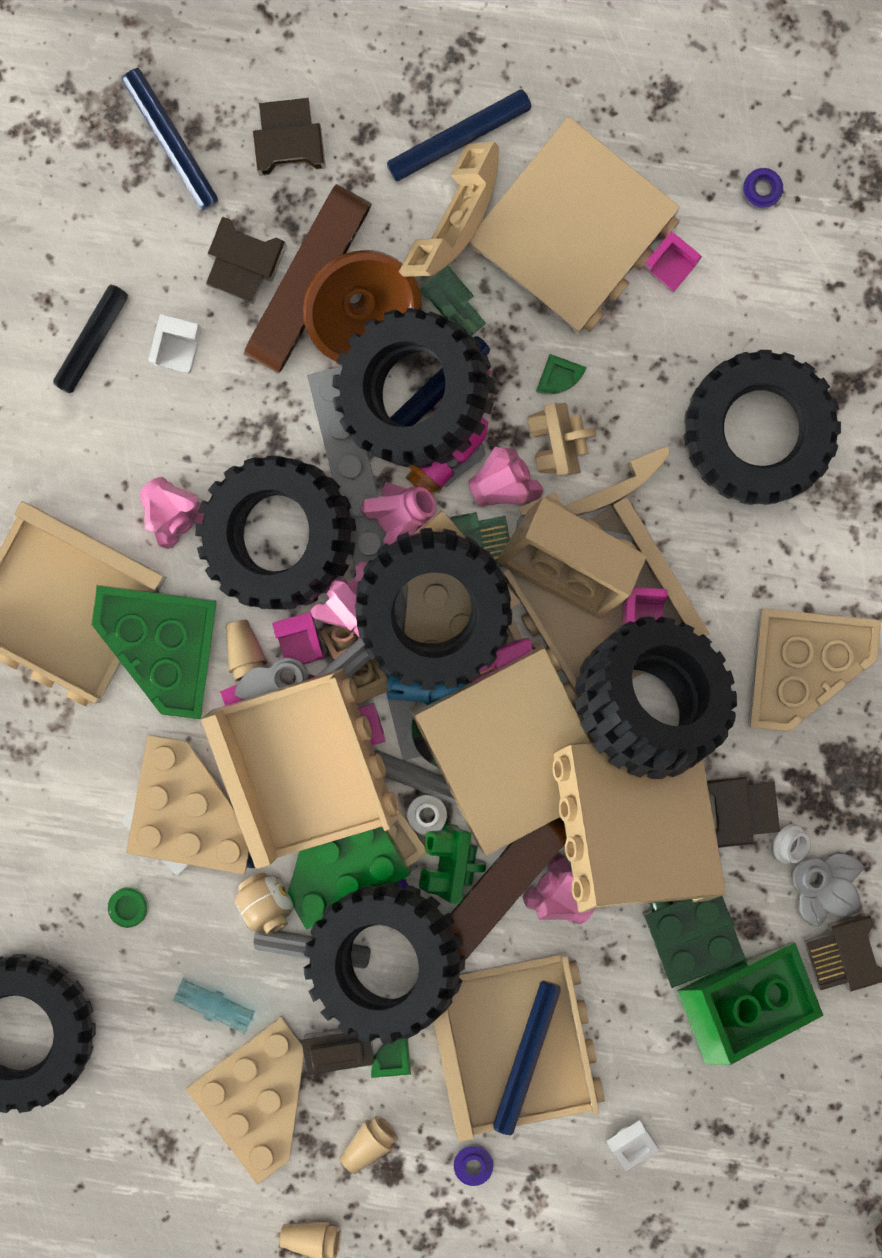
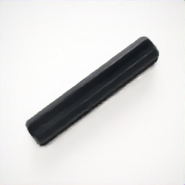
[53,284,128,393]

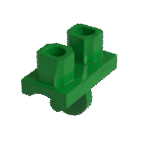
[419,824,487,904]

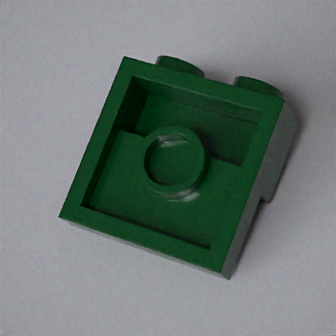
[642,896,746,988]

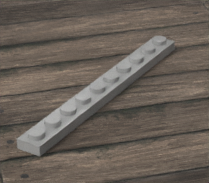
[307,366,422,761]

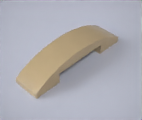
[399,142,499,277]
[518,446,670,516]

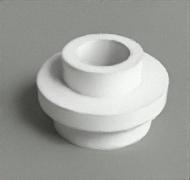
[407,795,447,835]
[773,824,810,864]

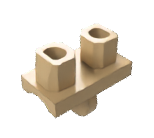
[527,402,597,476]

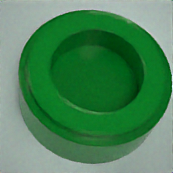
[108,887,149,928]

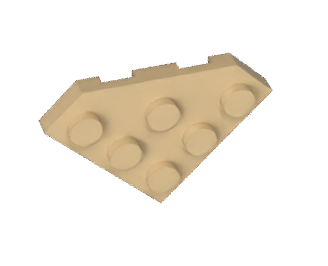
[404,509,521,644]
[749,608,881,731]
[126,734,249,875]
[186,1016,304,1185]

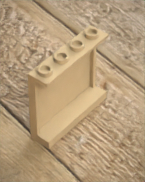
[467,116,680,336]
[503,497,710,699]
[0,501,167,707]
[409,642,594,856]
[201,668,399,869]
[552,743,726,913]
[434,952,605,1142]

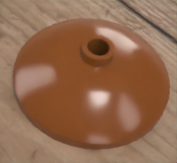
[303,250,422,362]

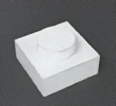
[606,1120,660,1171]

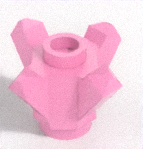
[469,447,543,507]
[139,477,204,549]
[360,482,436,545]
[311,562,367,638]
[523,856,595,924]

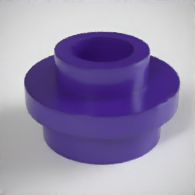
[743,168,783,208]
[454,1145,493,1186]

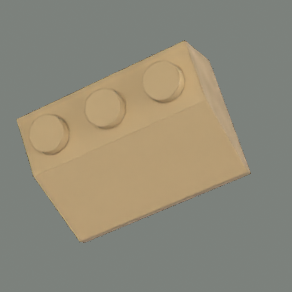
[497,497,647,619]

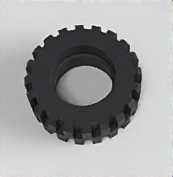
[332,308,495,468]
[684,350,841,505]
[195,456,356,610]
[355,528,512,690]
[575,616,737,779]
[303,882,465,1043]
[0,954,96,1113]

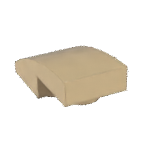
[320,625,389,705]

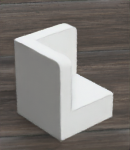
[148,314,202,373]

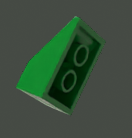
[677,942,824,1065]

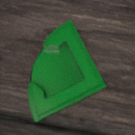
[536,354,587,394]
[371,1037,411,1078]

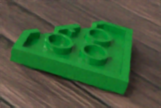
[91,585,217,719]
[288,826,411,930]

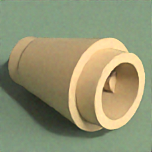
[225,620,267,681]
[339,1116,398,1174]
[280,1222,340,1258]

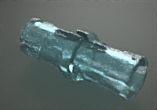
[173,978,255,1035]

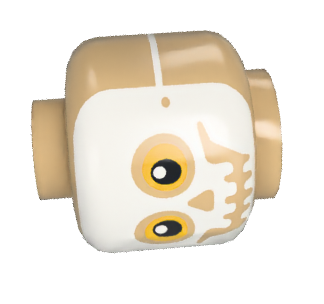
[235,872,293,935]

